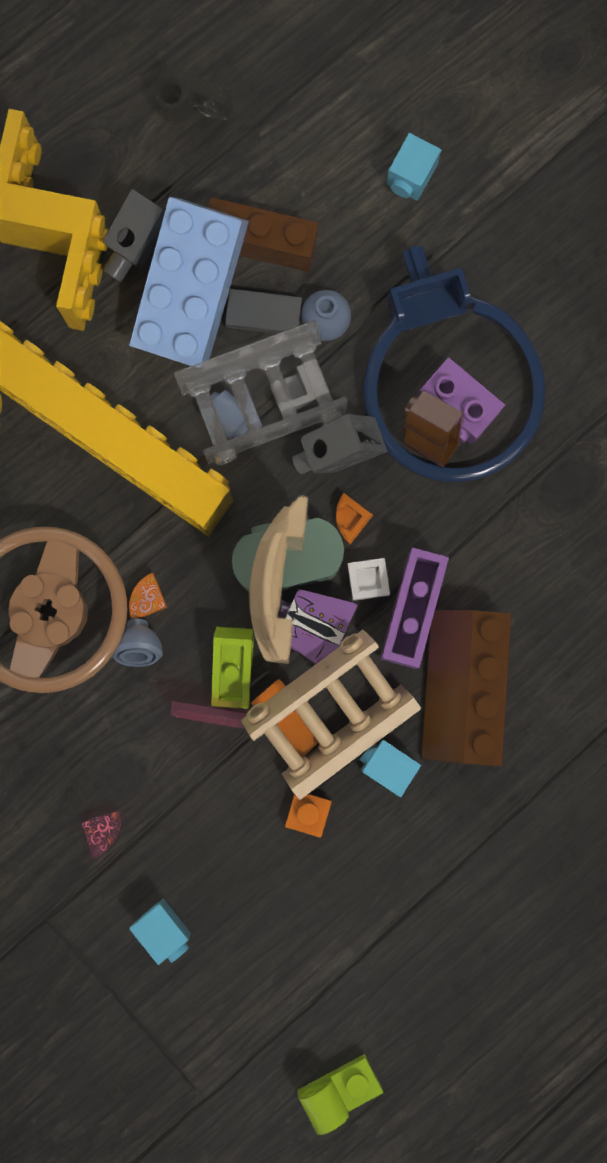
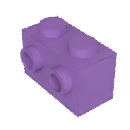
[417,357,505,445]

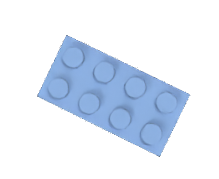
[129,197,249,369]

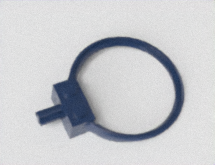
[363,246,545,482]

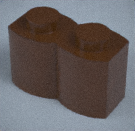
[402,391,465,468]

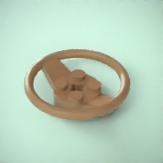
[0,526,127,693]

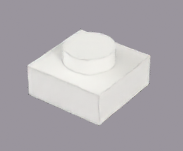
[347,558,390,601]

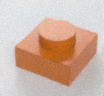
[285,793,332,838]

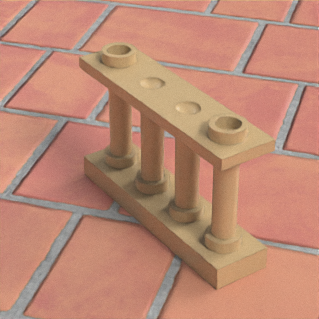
[241,630,421,800]

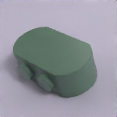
[232,515,344,593]

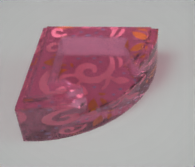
[82,810,121,859]

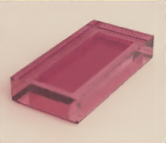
[170,701,247,729]

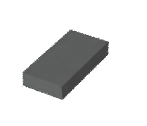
[225,289,302,336]

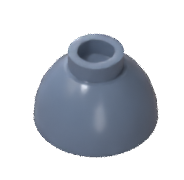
[301,290,351,341]
[112,619,163,667]

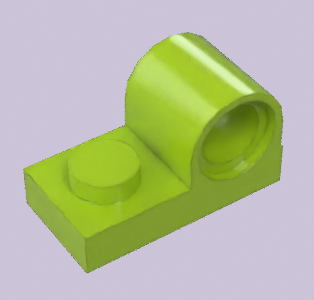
[211,627,254,709]
[297,1054,383,1135]

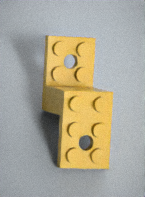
[0,109,109,331]

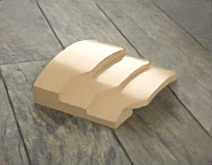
[250,496,308,664]

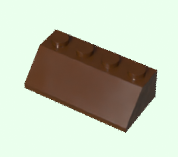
[421,610,511,766]

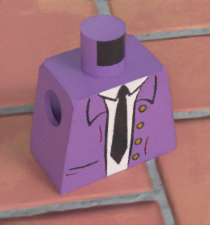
[278,589,357,664]

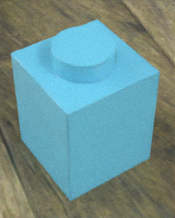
[386,133,442,201]
[359,739,421,797]
[129,898,192,965]

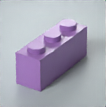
[380,548,449,669]

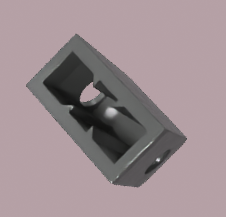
[102,189,165,282]
[292,414,387,474]

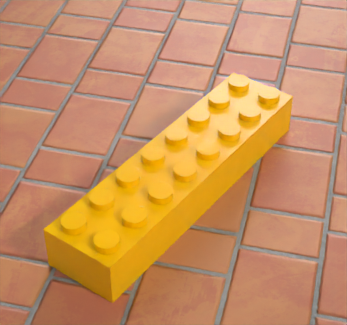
[0,321,233,536]

